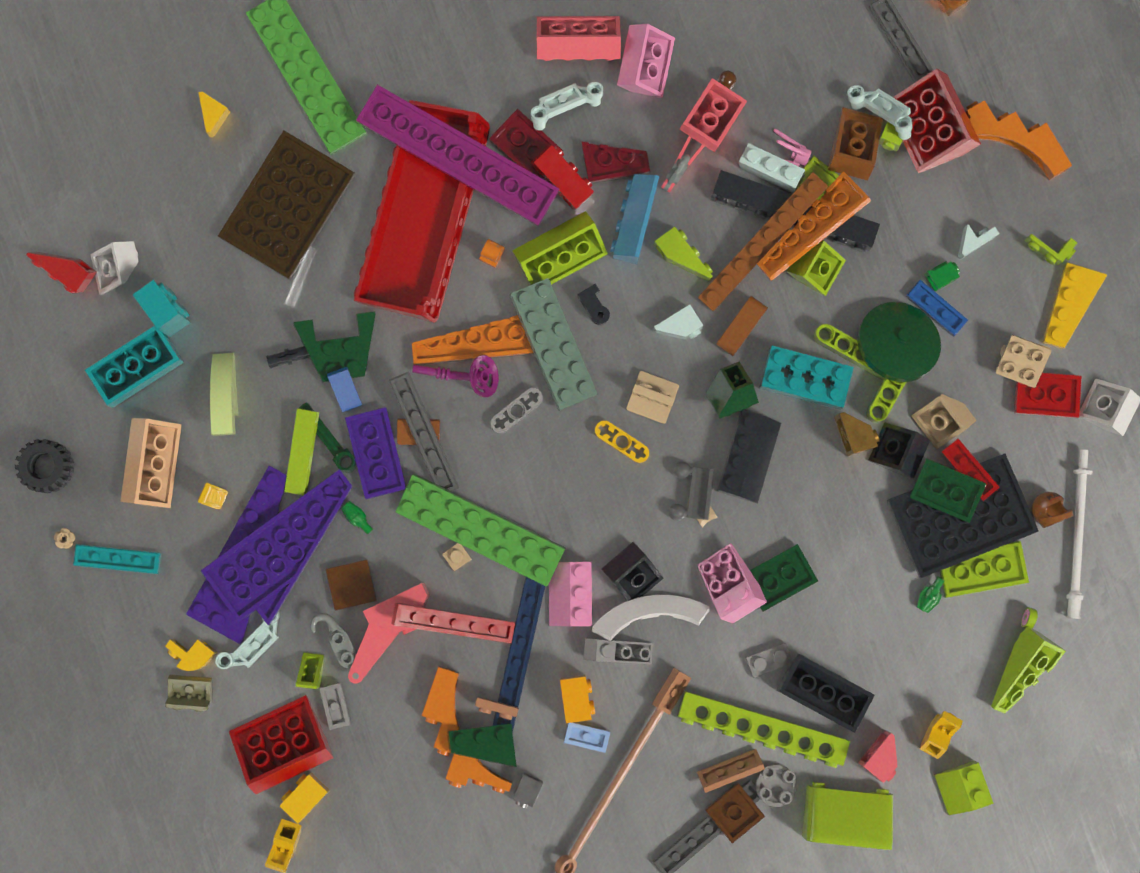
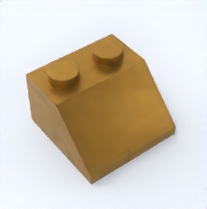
[834,412,879,457]

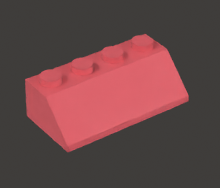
[537,16,621,61]

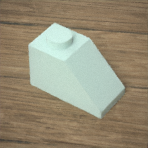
[653,305,703,339]

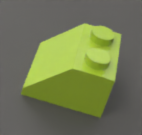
[786,240,846,296]
[934,760,994,815]

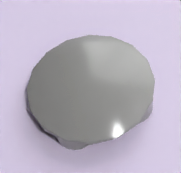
[756,764,797,807]

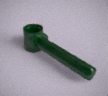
[299,402,357,473]

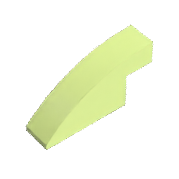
[210,353,238,436]

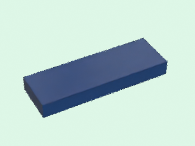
[906,280,968,337]

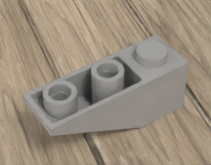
[584,638,653,665]

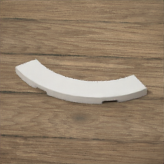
[592,595,710,641]

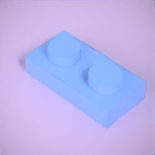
[564,722,610,753]

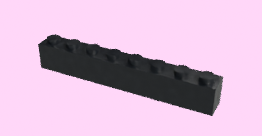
[711,170,880,252]

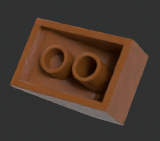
[828,107,883,181]

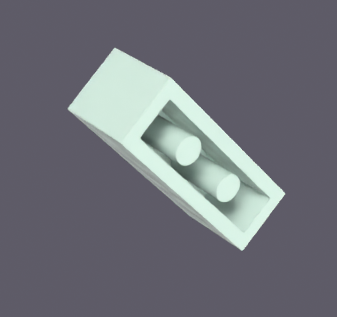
[739,143,805,193]

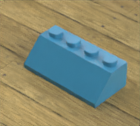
[610,174,659,264]

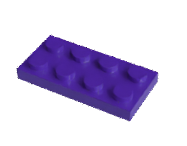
[345,407,407,500]

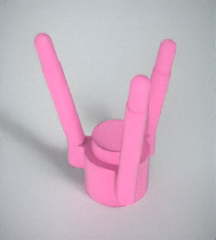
[773,129,811,167]

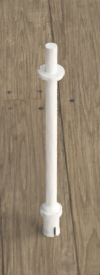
[1066,450,1093,619]

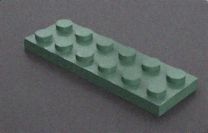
[509,278,598,411]

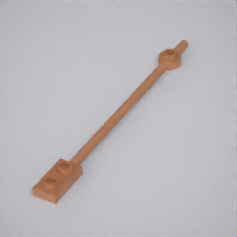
[555,668,691,873]

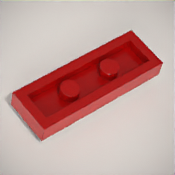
[942,438,1000,501]

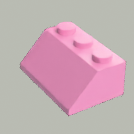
[617,24,675,98]
[549,562,592,626]

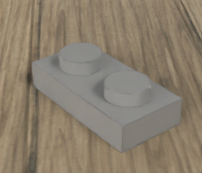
[746,643,793,678]
[319,683,351,730]

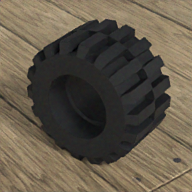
[15,439,74,493]

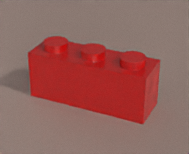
[530,145,594,209]

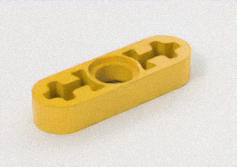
[595,421,649,463]

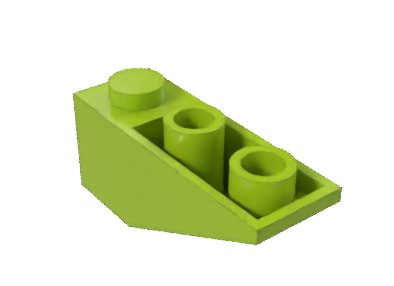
[654,226,713,281]

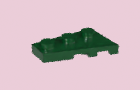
[447,724,517,767]

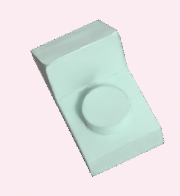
[958,224,1000,259]

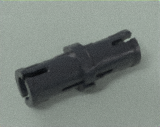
[266,346,310,369]

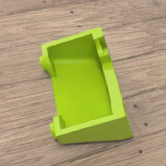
[802,782,893,850]

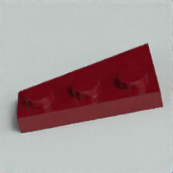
[581,141,650,183]

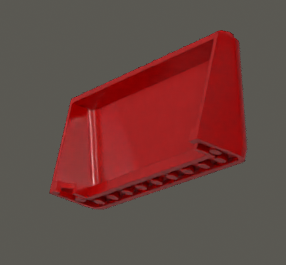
[354,100,490,323]

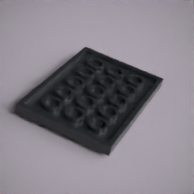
[887,453,1039,579]

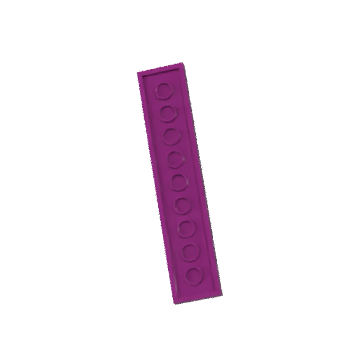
[356,84,560,226]

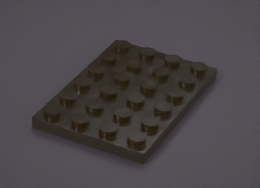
[218,130,356,280]

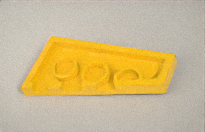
[1042,262,1107,349]

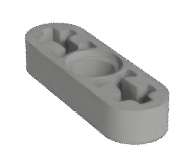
[491,388,543,434]

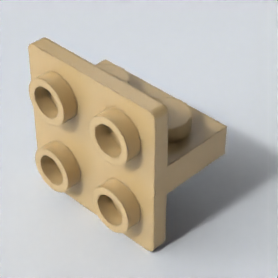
[996,335,1051,388]
[626,371,679,424]

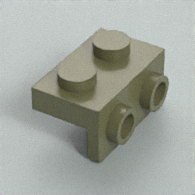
[165,675,212,712]

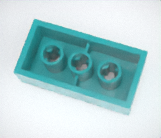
[85,326,184,408]
[759,345,854,410]

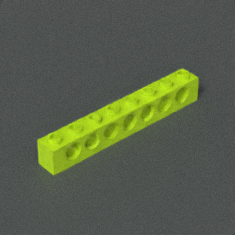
[677,691,850,768]

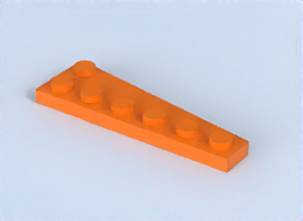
[757,172,871,281]
[412,315,534,364]

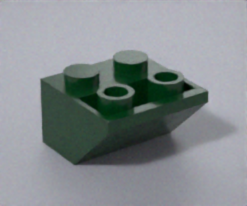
[706,361,759,419]

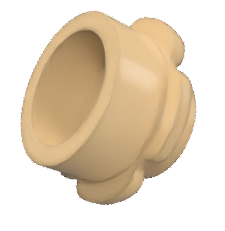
[54,528,75,549]

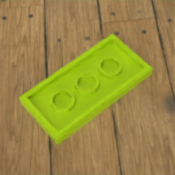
[940,541,1029,598]

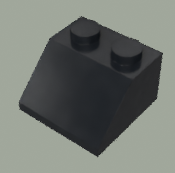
[868,422,930,479]
[601,541,664,601]

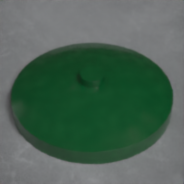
[857,302,941,382]

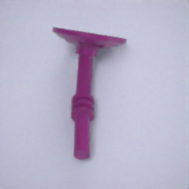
[412,355,499,398]

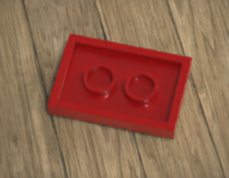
[1014,373,1082,418]

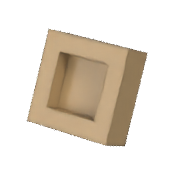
[442,543,472,572]

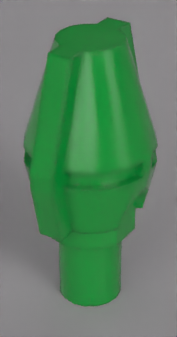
[341,501,373,534]
[916,576,945,613]

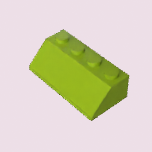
[512,211,608,285]

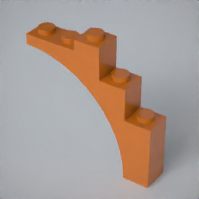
[966,100,1072,180]
[422,666,512,794]

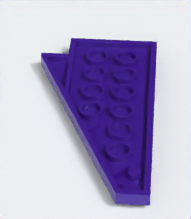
[201,469,352,626]

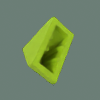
[296,652,324,689]

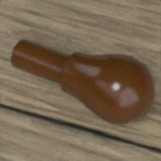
[718,70,737,90]

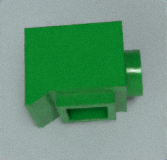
[924,261,960,292]

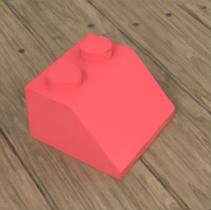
[857,730,898,783]

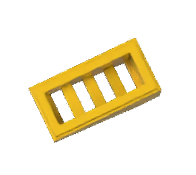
[198,483,228,510]

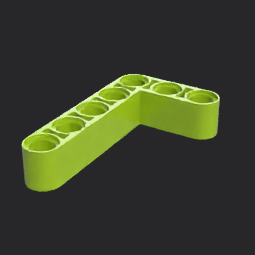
[814,324,906,423]

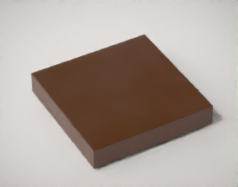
[326,560,377,611]
[705,782,765,844]

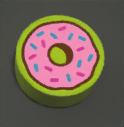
[1021,607,1038,628]

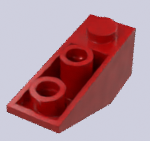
[26,252,97,293]

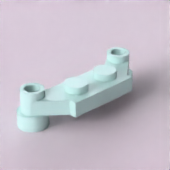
[531,82,603,130]
[847,85,912,140]
[215,611,279,669]

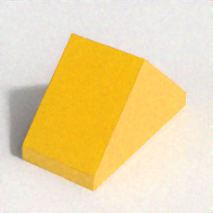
[198,92,231,137]

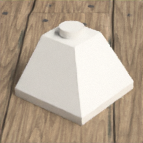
[90,241,139,295]

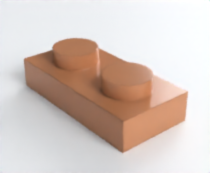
[475,697,519,720]

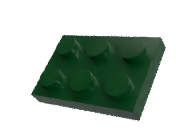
[910,458,987,523]
[750,544,818,612]

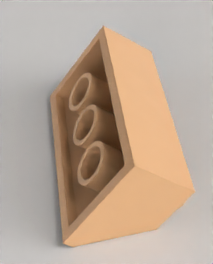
[120,418,181,508]

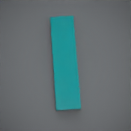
[73,544,161,574]

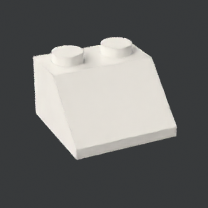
[1079,379,1140,436]

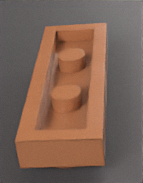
[697,749,765,793]

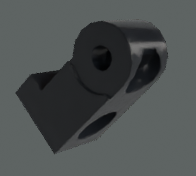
[577,283,610,325]

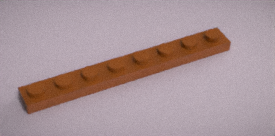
[698,172,828,311]

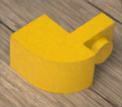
[165,639,218,671]
[919,711,963,759]
[265,818,302,873]

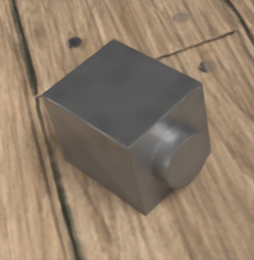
[513,773,543,809]

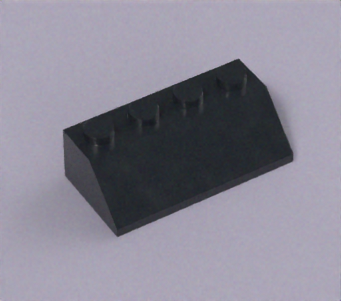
[717,409,781,504]
[776,654,875,733]

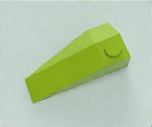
[991,626,1066,714]

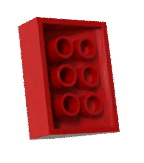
[893,69,981,173]
[229,695,334,795]

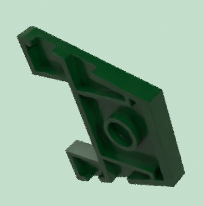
[293,311,376,383]

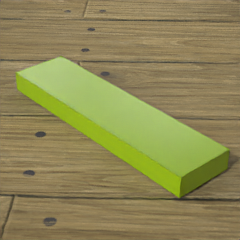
[284,408,319,495]

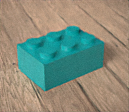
[133,279,191,337]

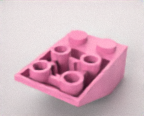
[697,543,767,623]

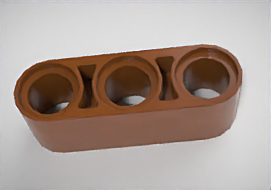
[716,296,768,356]

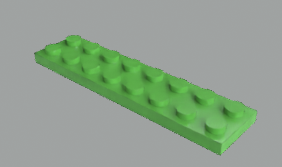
[246,0,367,155]
[396,474,566,587]

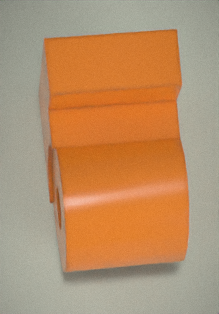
[479,239,505,268]

